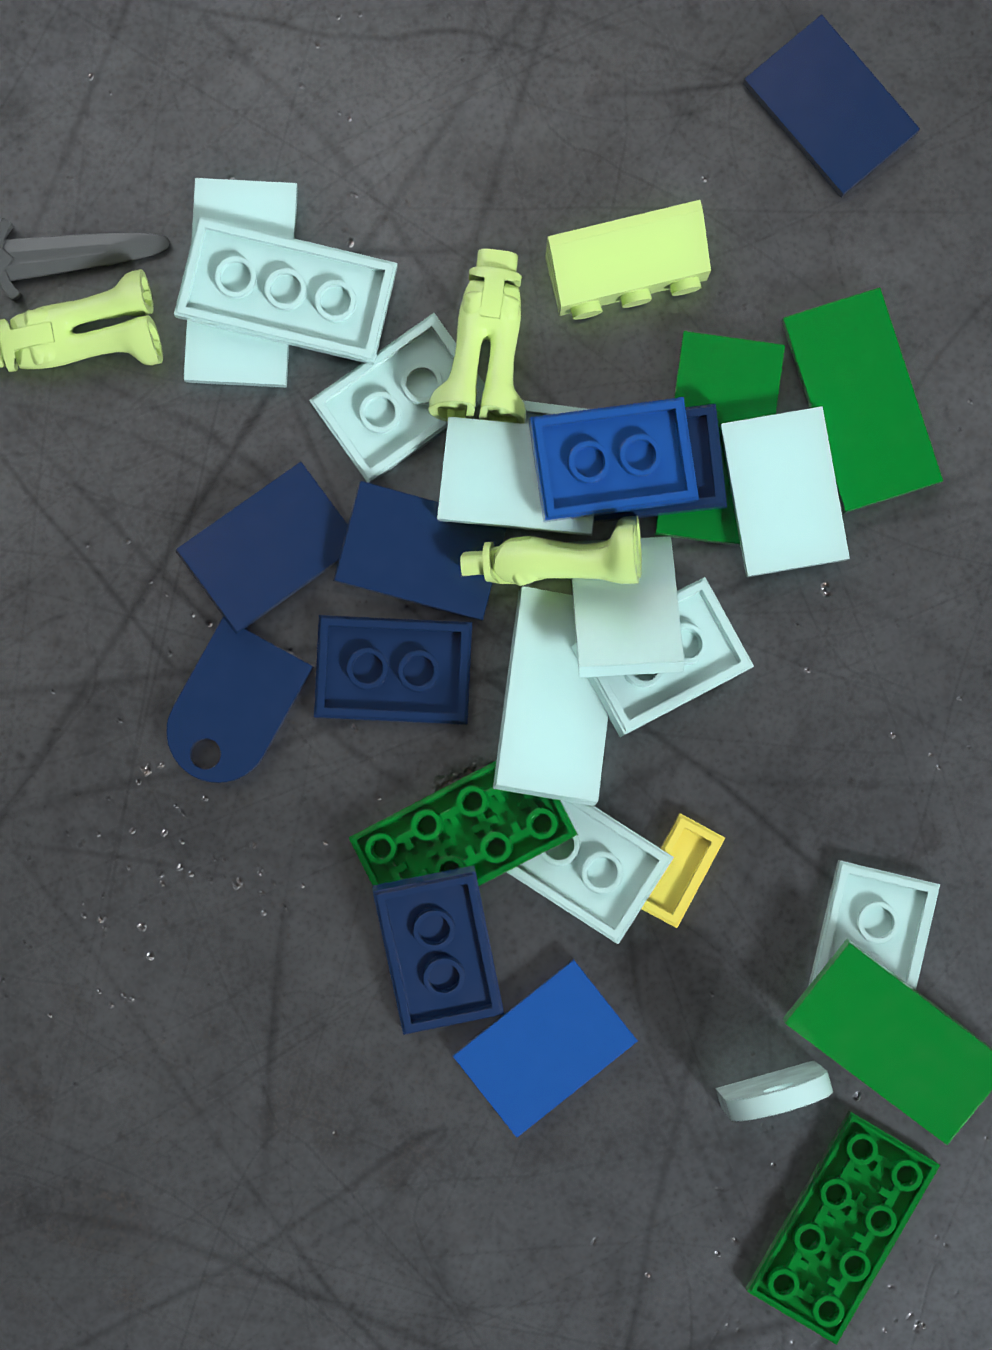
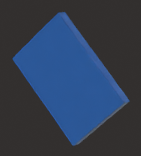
[528,397,699,522]
[453,959,638,1138]

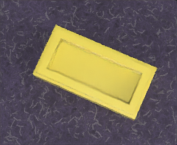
[641,813,725,928]

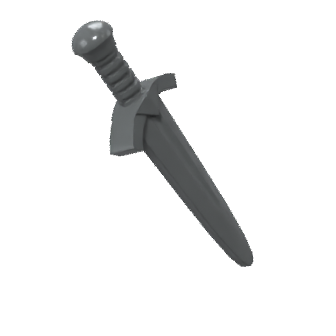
[0,218,170,302]

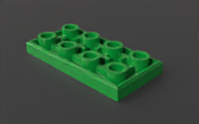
[781,287,943,513]
[655,331,785,546]
[348,761,579,886]
[783,938,992,1145]
[745,1111,940,1345]

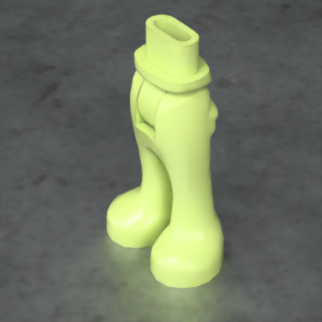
[428,248,526,424]
[0,269,163,372]
[460,516,642,586]

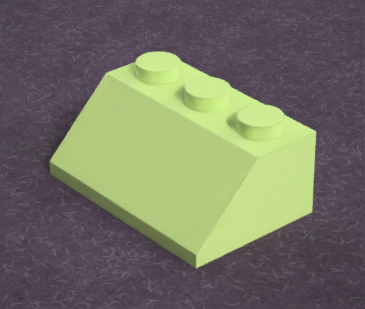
[545,200,711,320]

